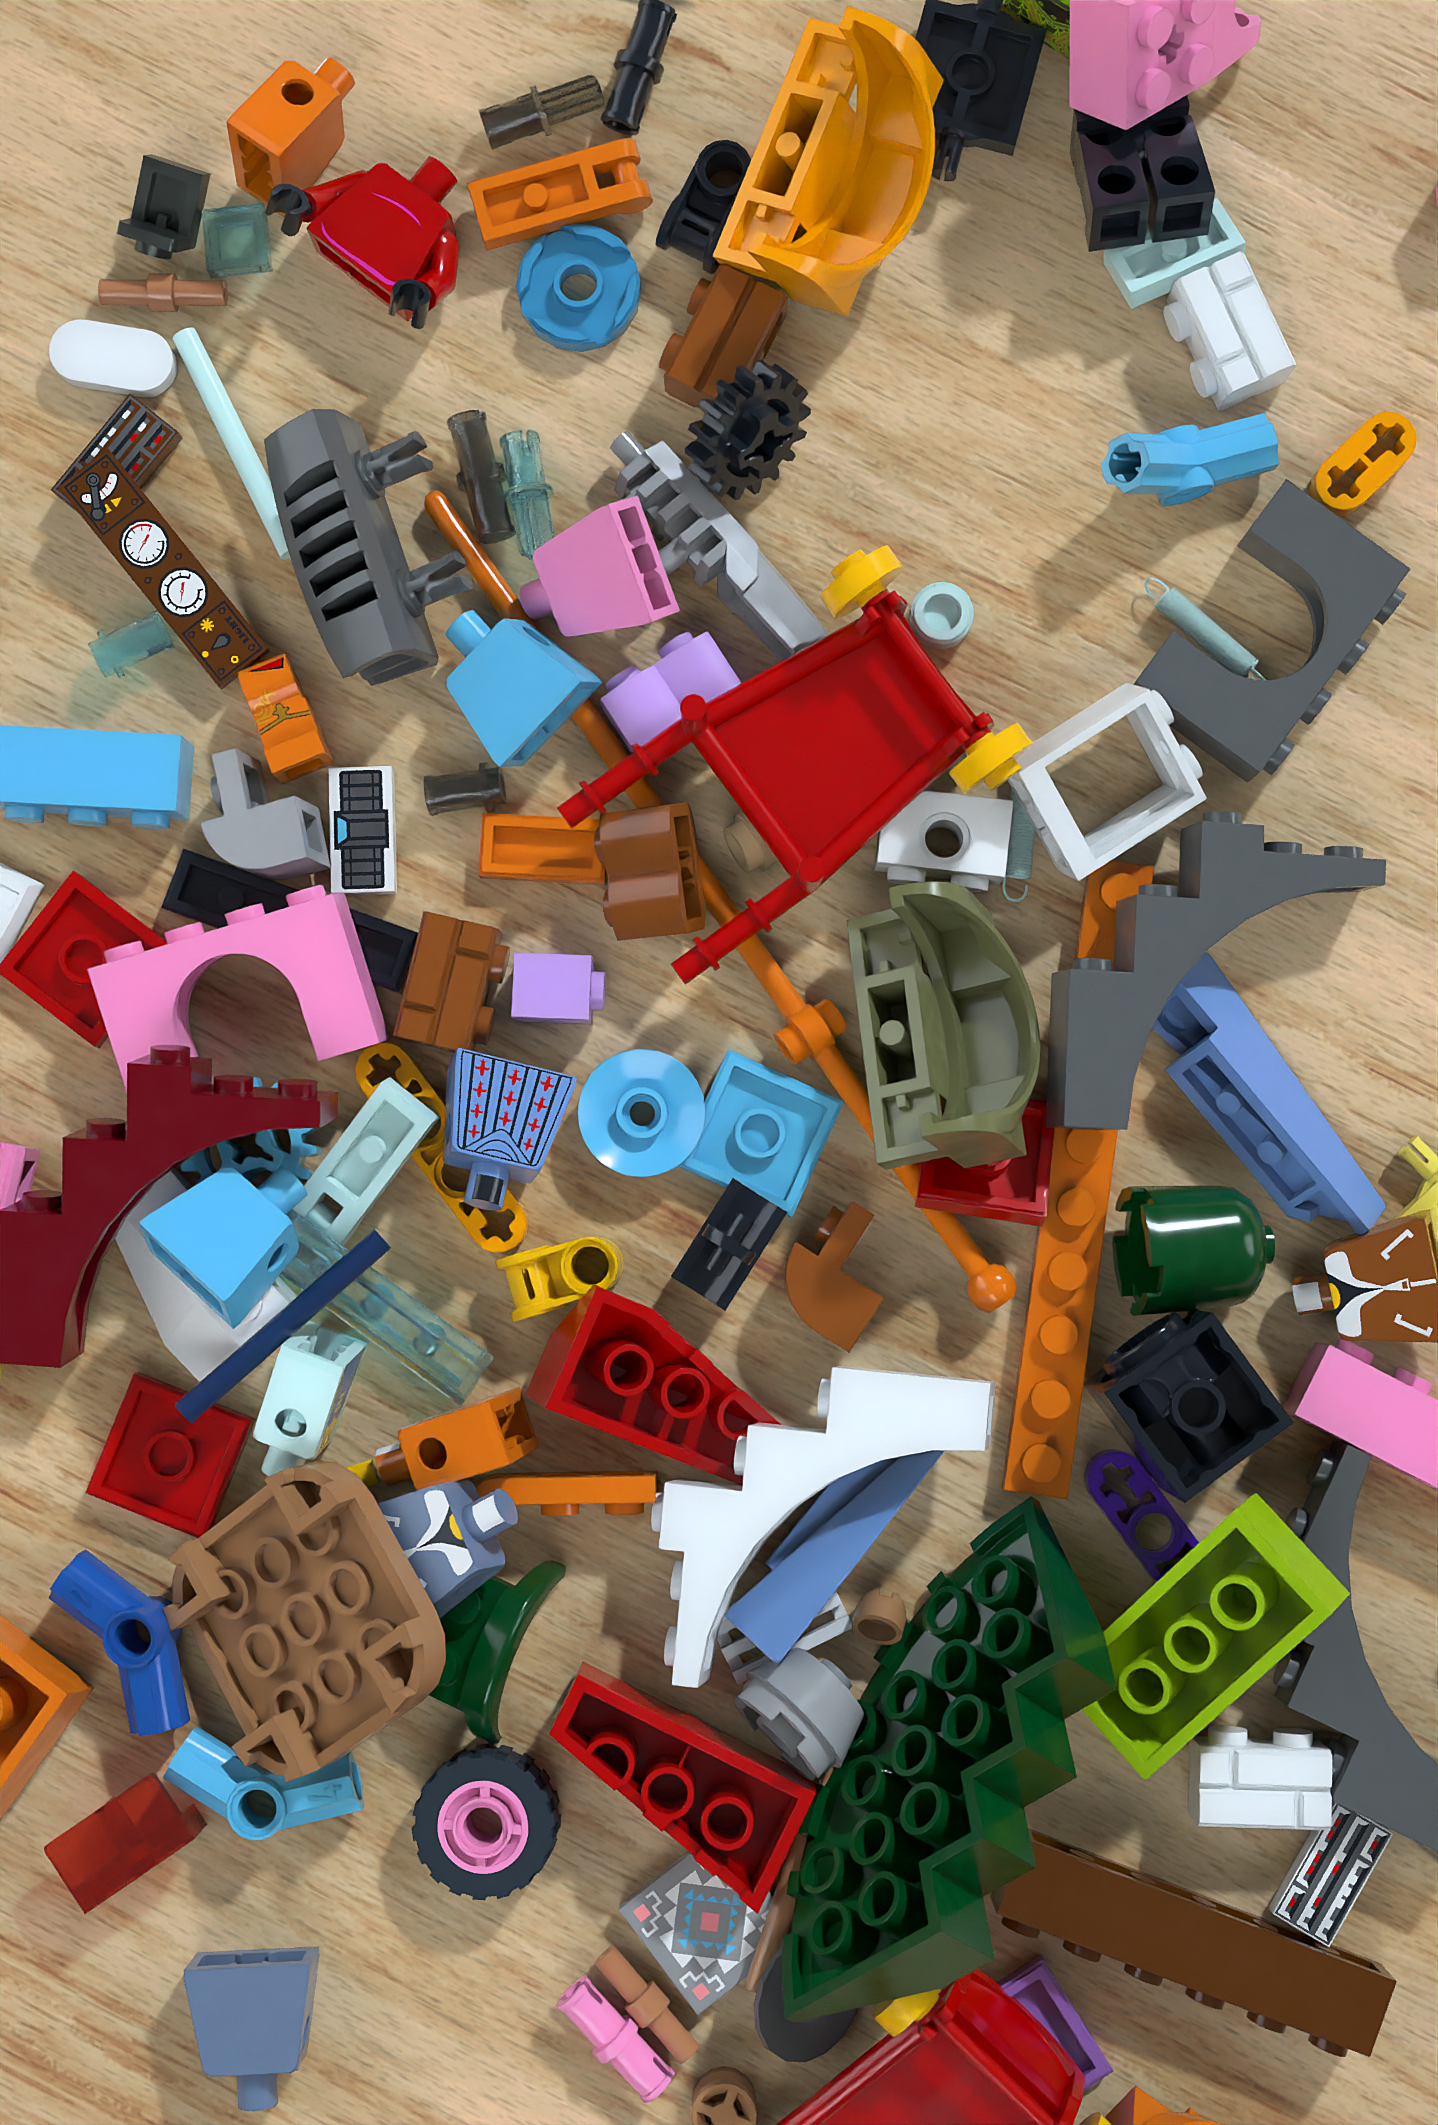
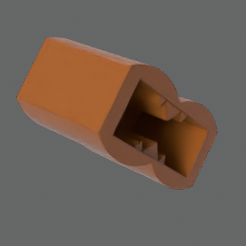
[594,802,705,941]

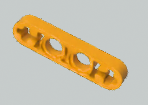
[355,1043,529,1253]

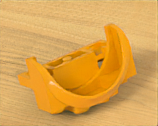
[713,6,944,316]

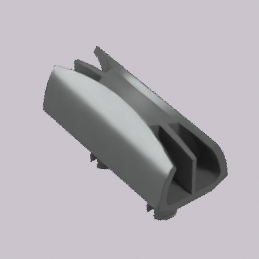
[264,409,473,686]

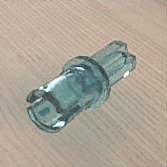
[499,430,555,560]

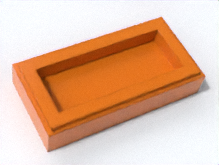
[478,813,606,885]

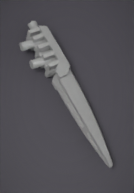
[610,431,931,791]

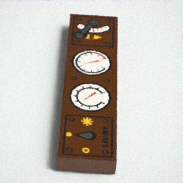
[58,449,270,690]

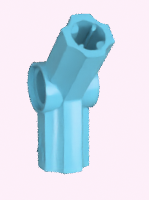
[1101,413,1279,506]
[163,1726,364,1840]

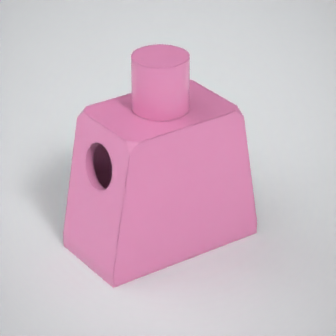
[520,495,680,637]

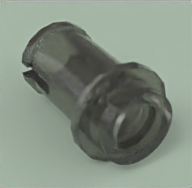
[423,762,506,816]

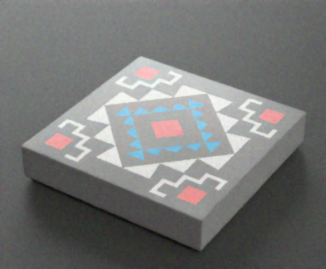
[619,1851,793,2015]

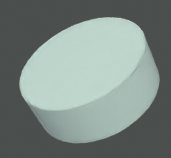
[909,582,974,649]

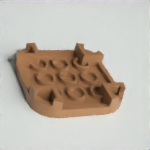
[162,1461,446,1783]

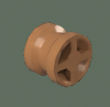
[691,2066,757,2125]

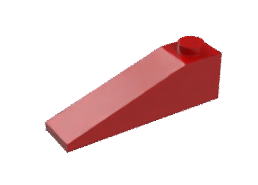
[525,1284,781,1486]

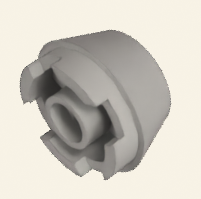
[733,1648,864,1781]

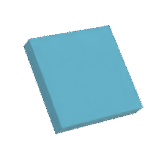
[678,1049,844,1218]

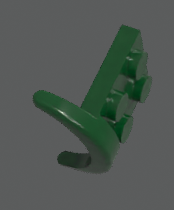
[429,1560,566,1745]

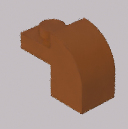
[785,1201,884,1353]

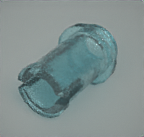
[88,610,175,678]

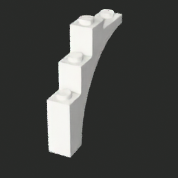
[651,1366,996,1688]

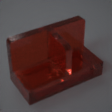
[44,1773,208,1914]

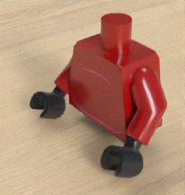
[265,156,460,329]

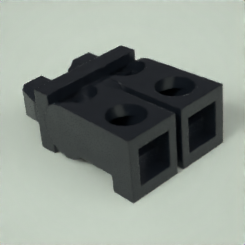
[1070,95,1215,252]

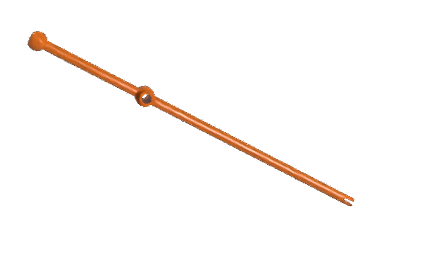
[424,491,1017,1313]

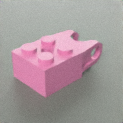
[1069,0,1261,130]

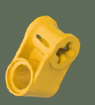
[495,1236,624,1322]

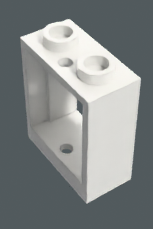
[1007,683,1207,881]

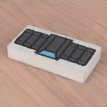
[328,766,397,896]

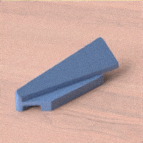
[1152,952,1385,1235]
[724,1450,945,1664]

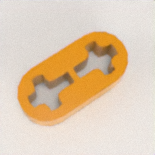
[1309,411,1417,518]

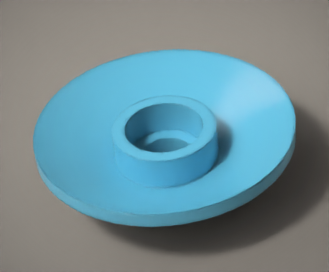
[578,1049,706,1177]

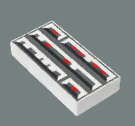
[1268,1802,1393,1947]

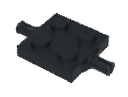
[915,0,1047,182]

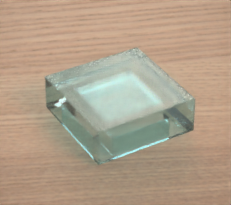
[201,203,273,278]

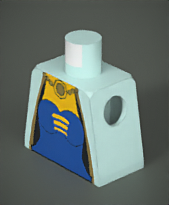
[253,1321,368,1476]

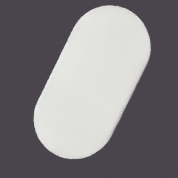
[49,319,177,398]

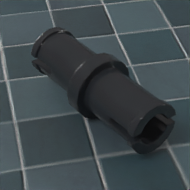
[600,0,677,135]

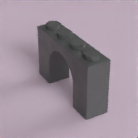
[1133,479,1410,783]

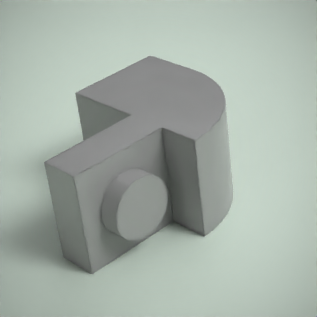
[200,748,331,880]

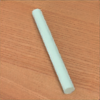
[173,328,290,560]

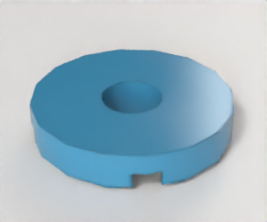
[516,223,641,352]

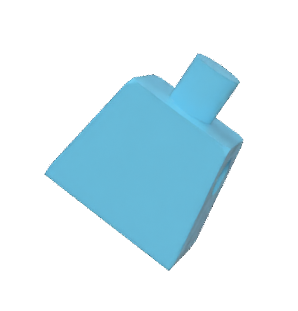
[446,610,603,767]
[139,1167,307,1329]

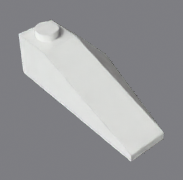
[115,1120,297,1382]

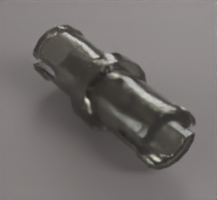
[446,410,516,544]

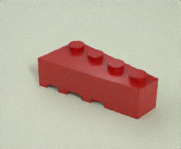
[549,1662,816,1914]

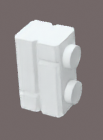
[1163,251,1296,411]
[1188,1725,1332,1830]

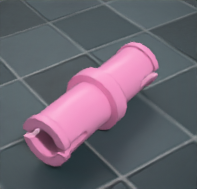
[556,1975,675,2103]

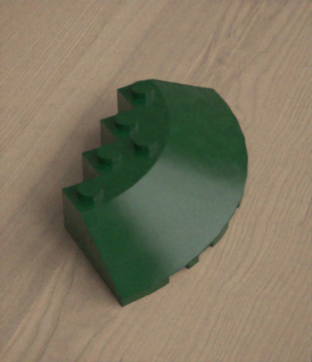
[782,1496,1117,2023]

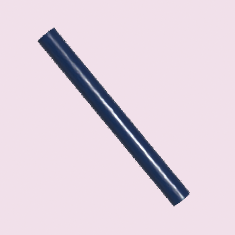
[175,1229,391,1424]

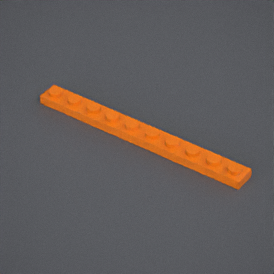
[1001,860,1154,1499]

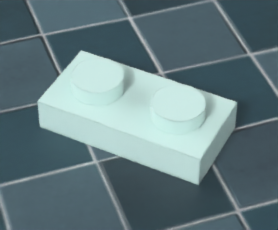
[1104,198,1246,309]

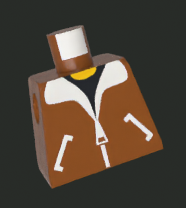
[1292,1209,1438,1343]

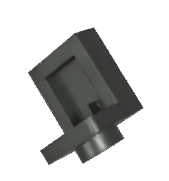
[117,154,211,259]

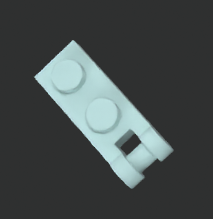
[286,1077,440,1254]

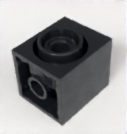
[1083,1310,1294,1503]

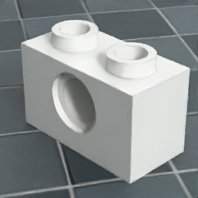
[874,790,1014,893]

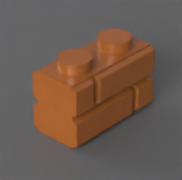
[659,264,788,412]
[393,911,510,1053]

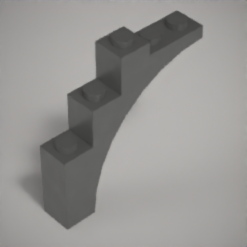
[1045,811,1386,1131]
[1273,1440,1438,1852]

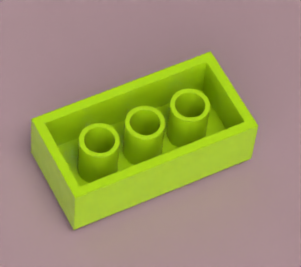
[1082,1493,1351,1781]

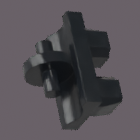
[671,1178,787,1311]

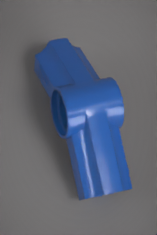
[49,1550,190,1736]

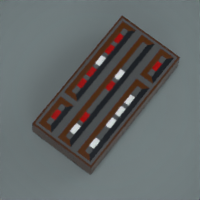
[51,394,183,515]

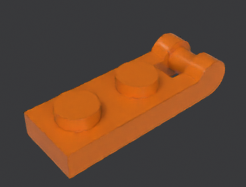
[467,138,653,251]
[476,1470,658,1516]

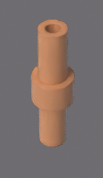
[98,273,228,312]
[594,1945,700,2064]

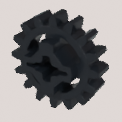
[685,360,811,500]

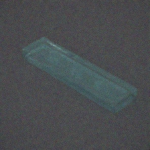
[280,1209,494,1407]

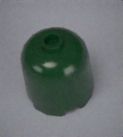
[1112,1185,1275,1316]

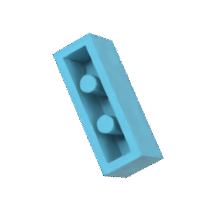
[0,725,194,830]

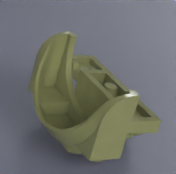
[846,881,1041,1170]

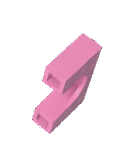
[87,885,390,1092]

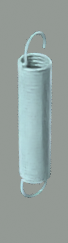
[1144,577,1266,681]
[1002,788,1035,902]

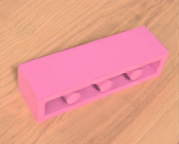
[1283,1338,1438,1491]

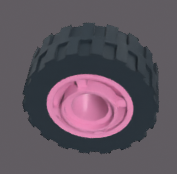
[412,1744,561,1900]

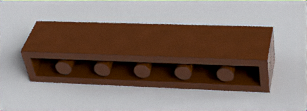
[990,1828,1397,2057]

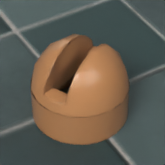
[851,1588,906,1645]

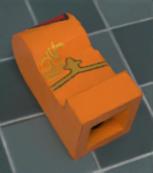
[238,653,335,784]

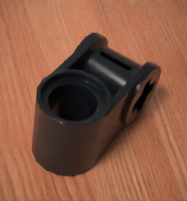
[656,140,751,274]

